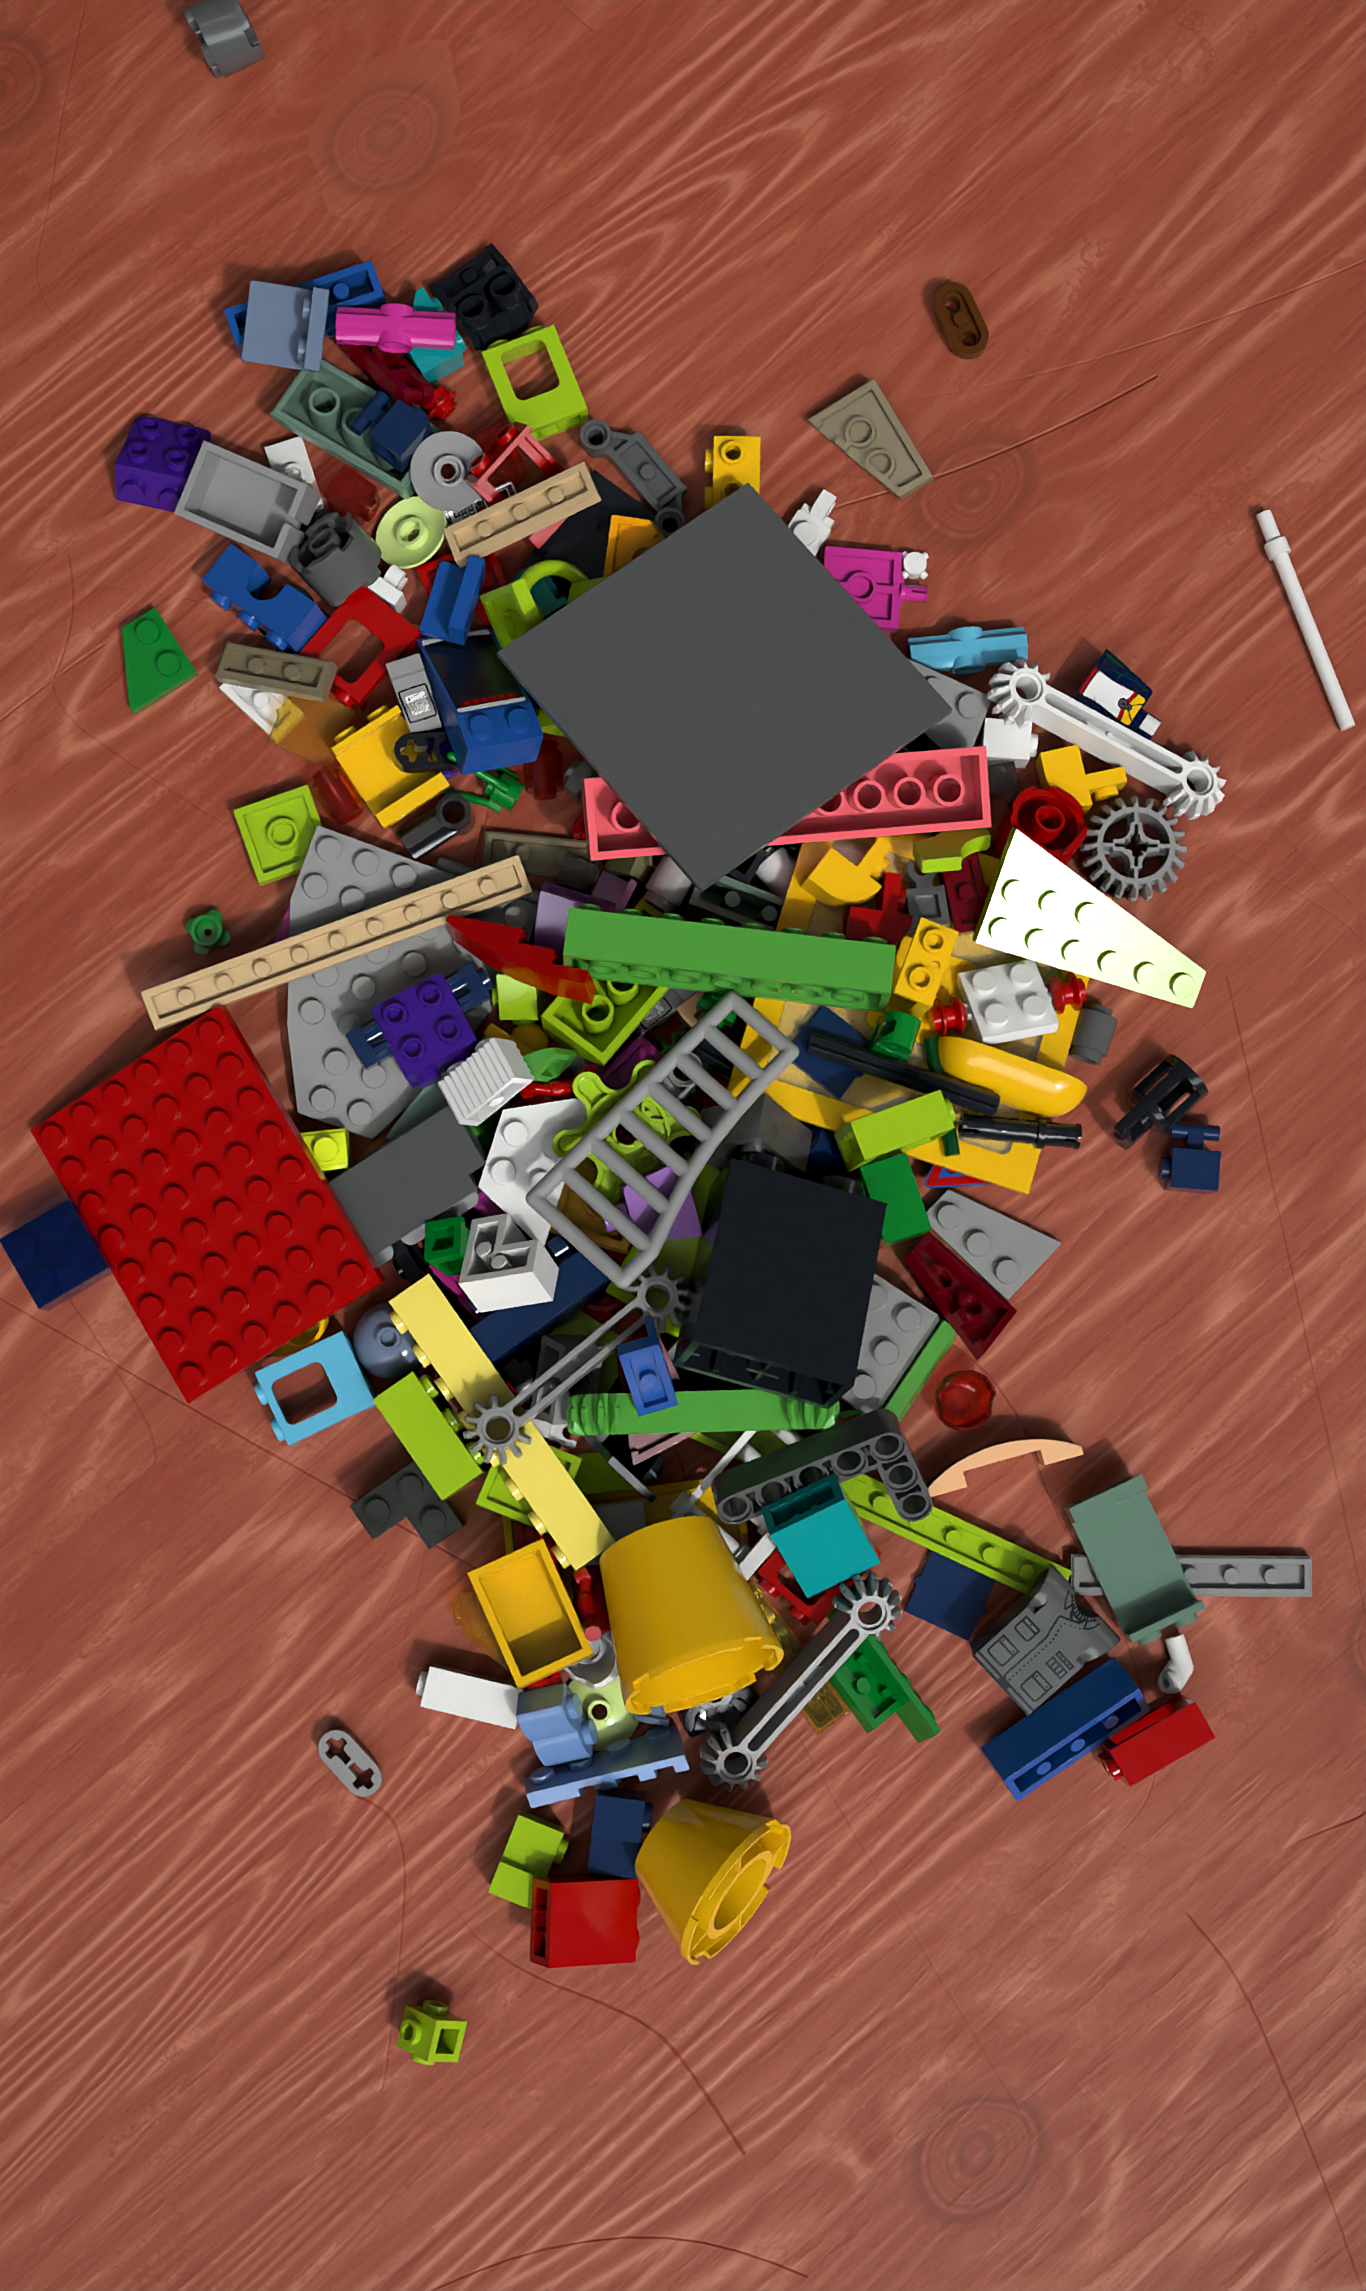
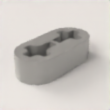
[318,1728,384,1797]

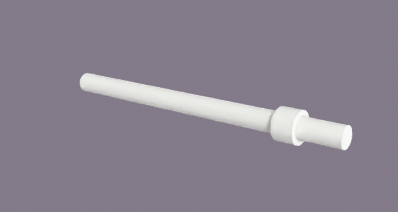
[1256,510,1355,731]

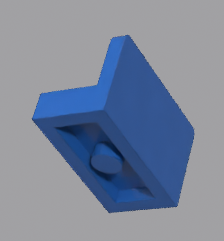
[420,556,486,646]
[616,1315,678,1416]

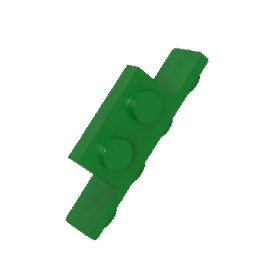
[826,1607,941,1743]

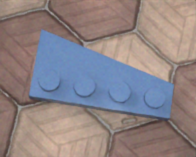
[524,1724,690,1808]

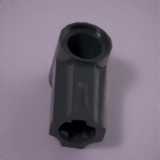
[397,794,476,861]

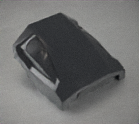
[429,243,539,350]

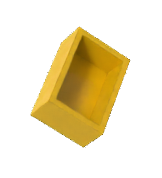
[467,1539,594,1689]

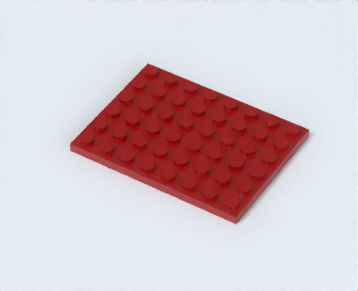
[30,1005,386,1404]

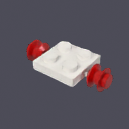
[927,959,1086,1045]

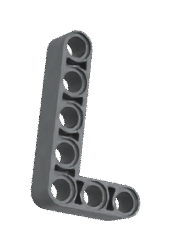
[711,1409,933,1525]

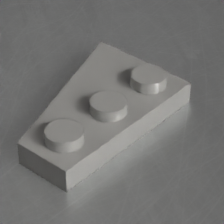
[926,1189,1062,1301]

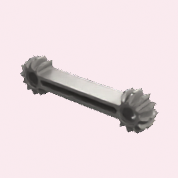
[463,1263,688,1465]
[699,1571,902,1793]

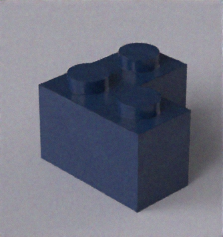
[587,1788,653,1879]

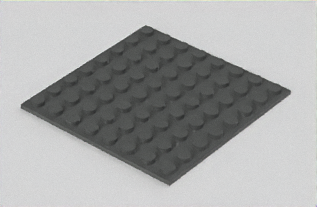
[497,483,953,893]

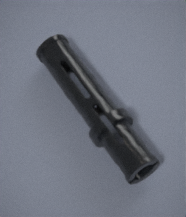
[958,1112,1082,1150]

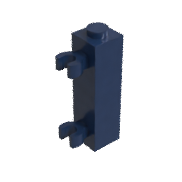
[345,962,493,1071]
[467,1234,611,1370]

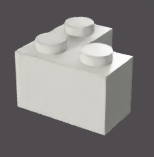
[458,1213,559,1313]

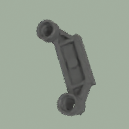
[580,419,688,538]

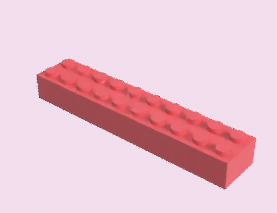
[581,746,991,861]

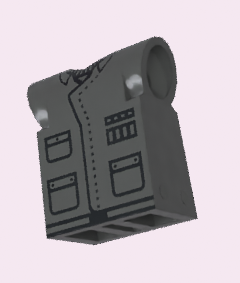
[970,1563,1121,1716]

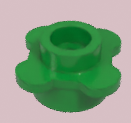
[185,910,231,955]

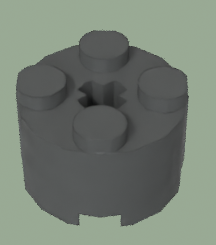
[183,0,266,79]
[290,512,382,606]

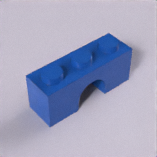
[202,544,328,655]

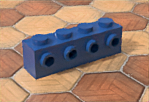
[224,260,386,362]
[981,1657,1151,1802]

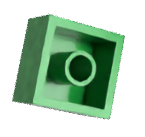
[853,1152,932,1249]

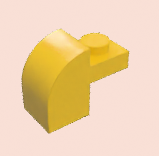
[1035,745,1127,814]
[801,836,892,910]

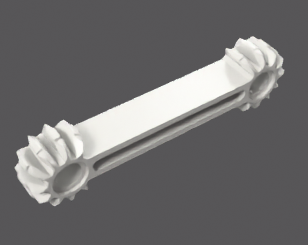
[986,658,1227,820]

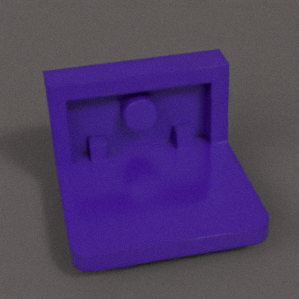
[115,416,211,512]
[372,974,479,1088]

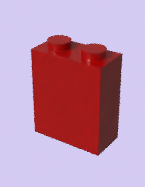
[529,1874,641,1968]

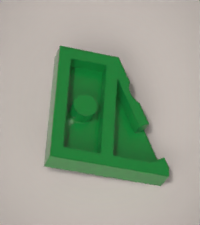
[122,608,199,715]

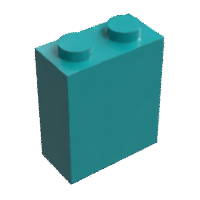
[761,1473,881,1598]

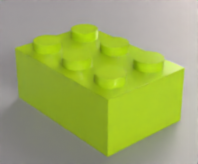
[372,1371,487,1501]

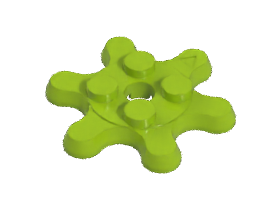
[552,1060,702,1204]

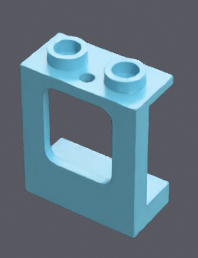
[253,1331,377,1446]

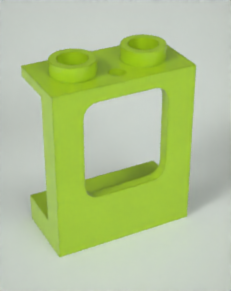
[481,325,589,449]

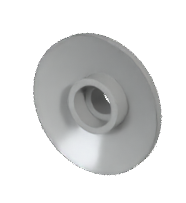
[410,431,488,511]

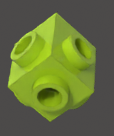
[396,2000,467,2065]

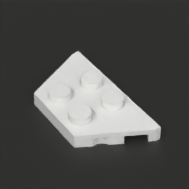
[478,1098,586,1247]

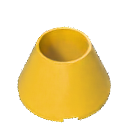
[634,1799,791,1965]

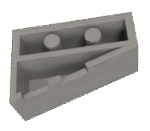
[907,658,991,751]

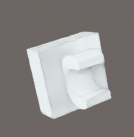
[367,564,408,614]

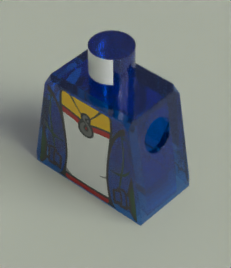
[1073,649,1162,740]

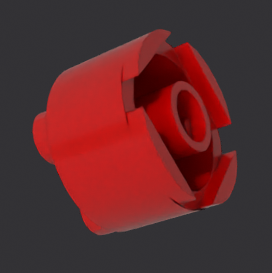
[995,786,1087,866]

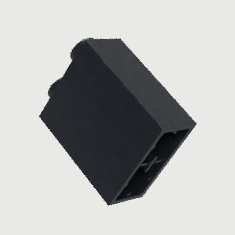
[672,1153,887,1410]

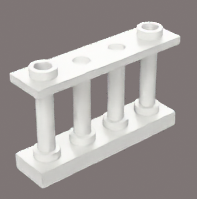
[668,1430,804,1580]

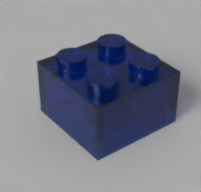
[0,1199,114,1311]

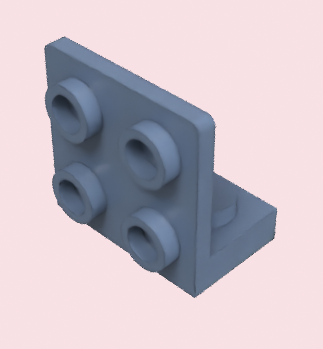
[242,281,330,373]

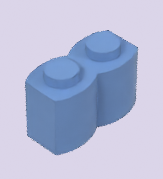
[516,1683,598,1767]

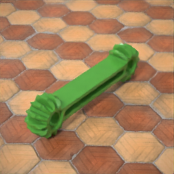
[566,1389,840,1436]

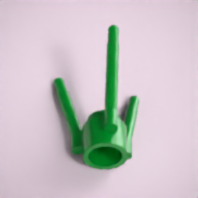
[443,751,525,814]

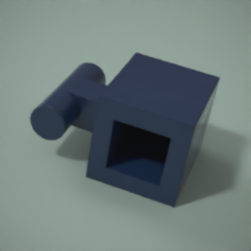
[349,390,431,473]
[1158,1122,1221,1194]

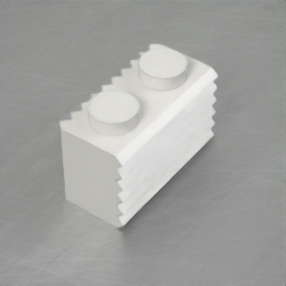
[438,1037,534,1126]

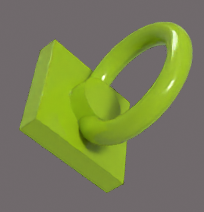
[479,560,589,649]

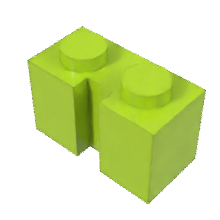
[488,1810,569,1910]

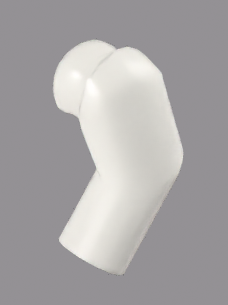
[1157,1634,1194,1694]

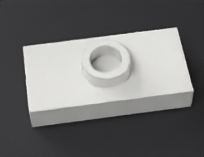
[264,436,326,516]

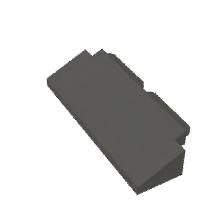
[328,1104,488,1267]

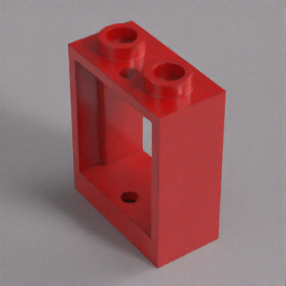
[1097,1694,1216,1787]

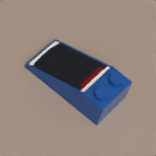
[415,627,544,775]

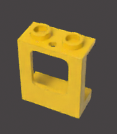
[878,917,959,1018]

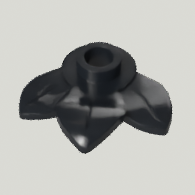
[683,1685,759,1737]

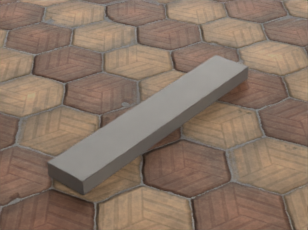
[1069,1554,1312,1597]

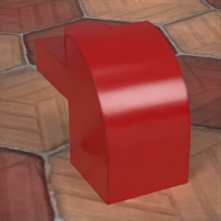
[840,872,913,945]

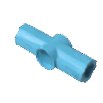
[907,626,1028,674]

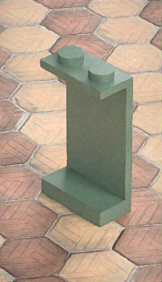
[1064,1474,1205,1646]

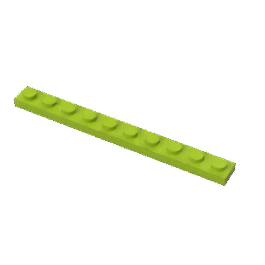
[690,1430,1072,1594]

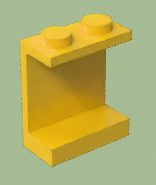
[331,705,450,830]

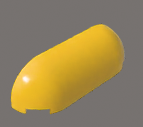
[938,1036,1088,1118]

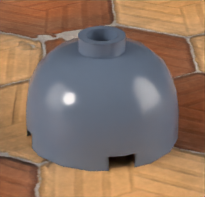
[353,1301,423,1380]

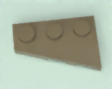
[808,379,934,501]

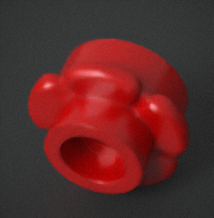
[422,385,457,421]

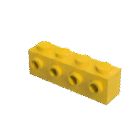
[704,436,761,510]

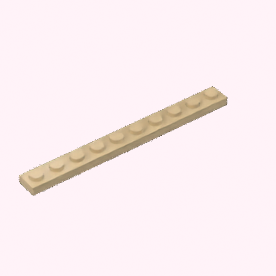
[141,855,532,1031]

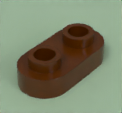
[933,282,989,359]

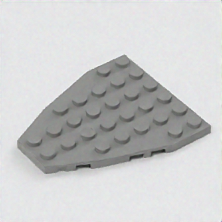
[287,825,538,1140]

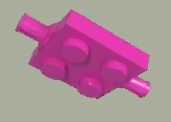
[822,546,928,633]

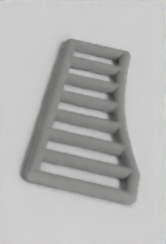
[525,991,799,1289]

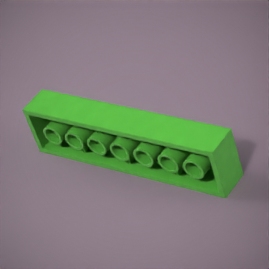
[563,904,896,1013]

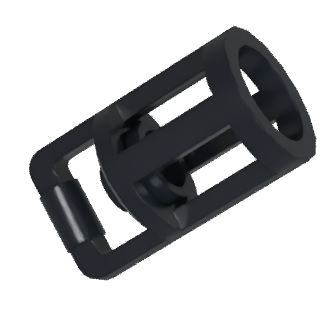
[1114,1054,1209,1150]

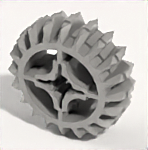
[1079,796,1187,903]

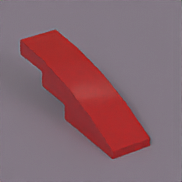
[446,915,596,1004]

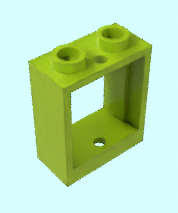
[834,1090,956,1172]

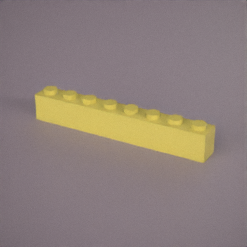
[388,1274,616,1571]

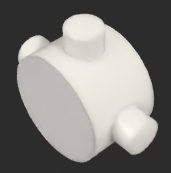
[902,551,929,580]

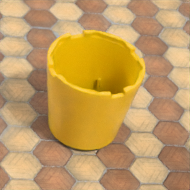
[599,1516,784,1715]

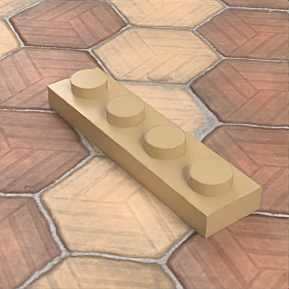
[443,462,602,568]

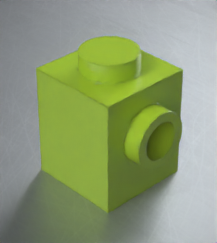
[492,971,547,1025]

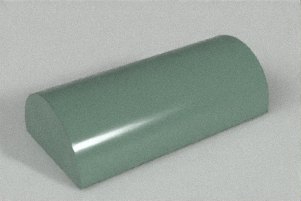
[270,359,443,499]

